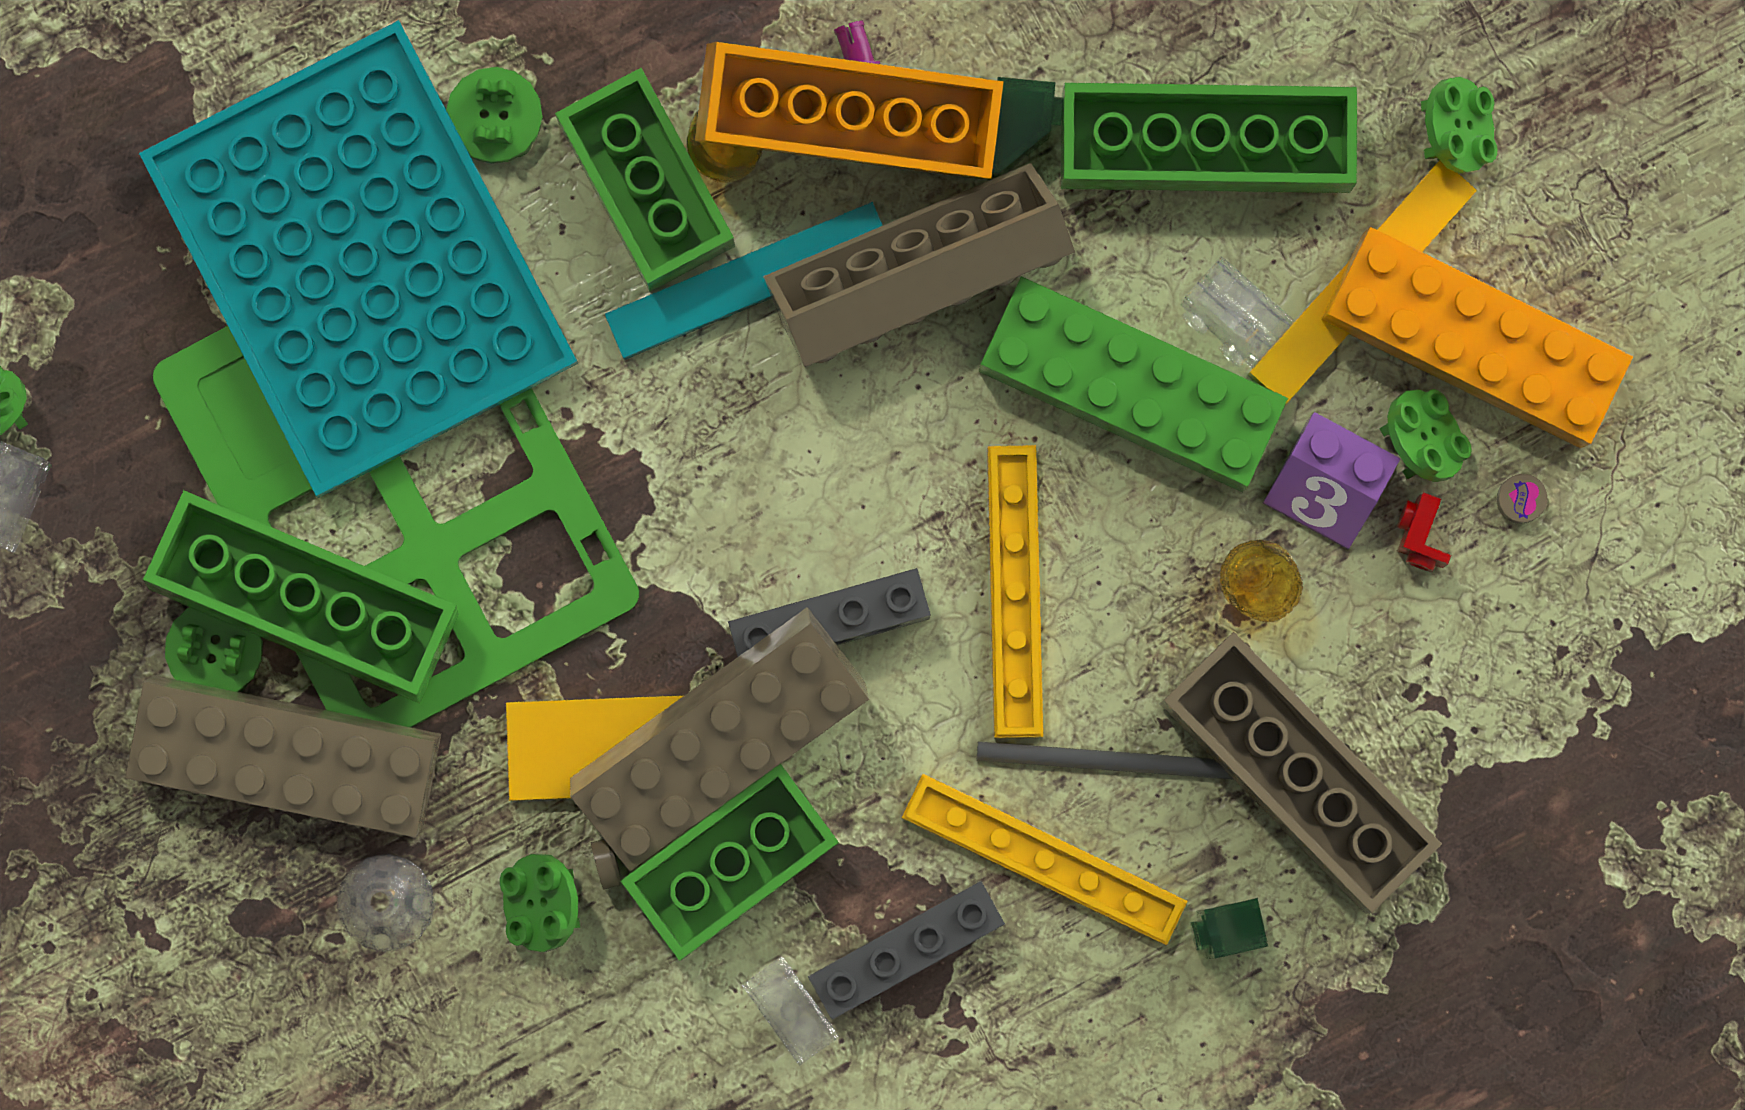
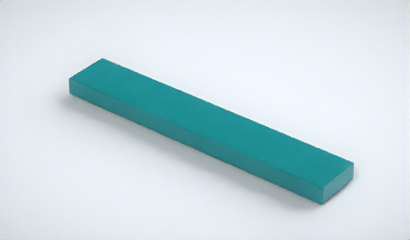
[605,202,883,360]

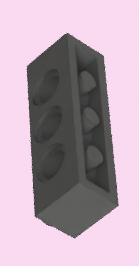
[728,568,931,657]
[808,881,1005,1020]

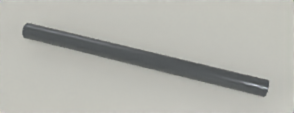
[976,741,1234,780]

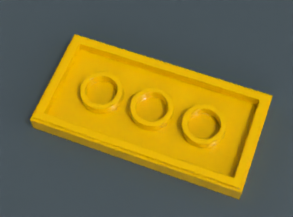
[506,696,683,801]

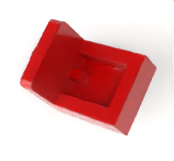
[1397,492,1452,572]

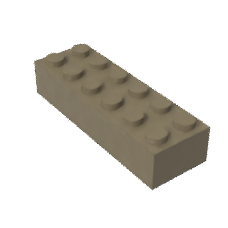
[763,163,1075,367]
[570,607,870,871]
[1159,632,1442,914]
[125,675,441,838]

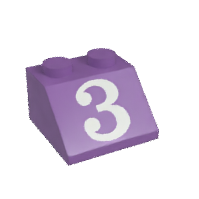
[1263,412,1401,549]

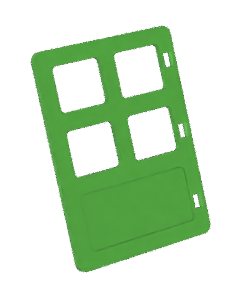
[153,326,639,728]

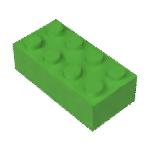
[555,68,735,292]
[621,764,839,961]

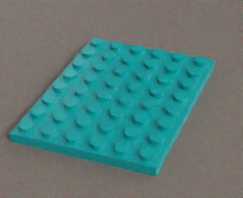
[139,20,578,498]

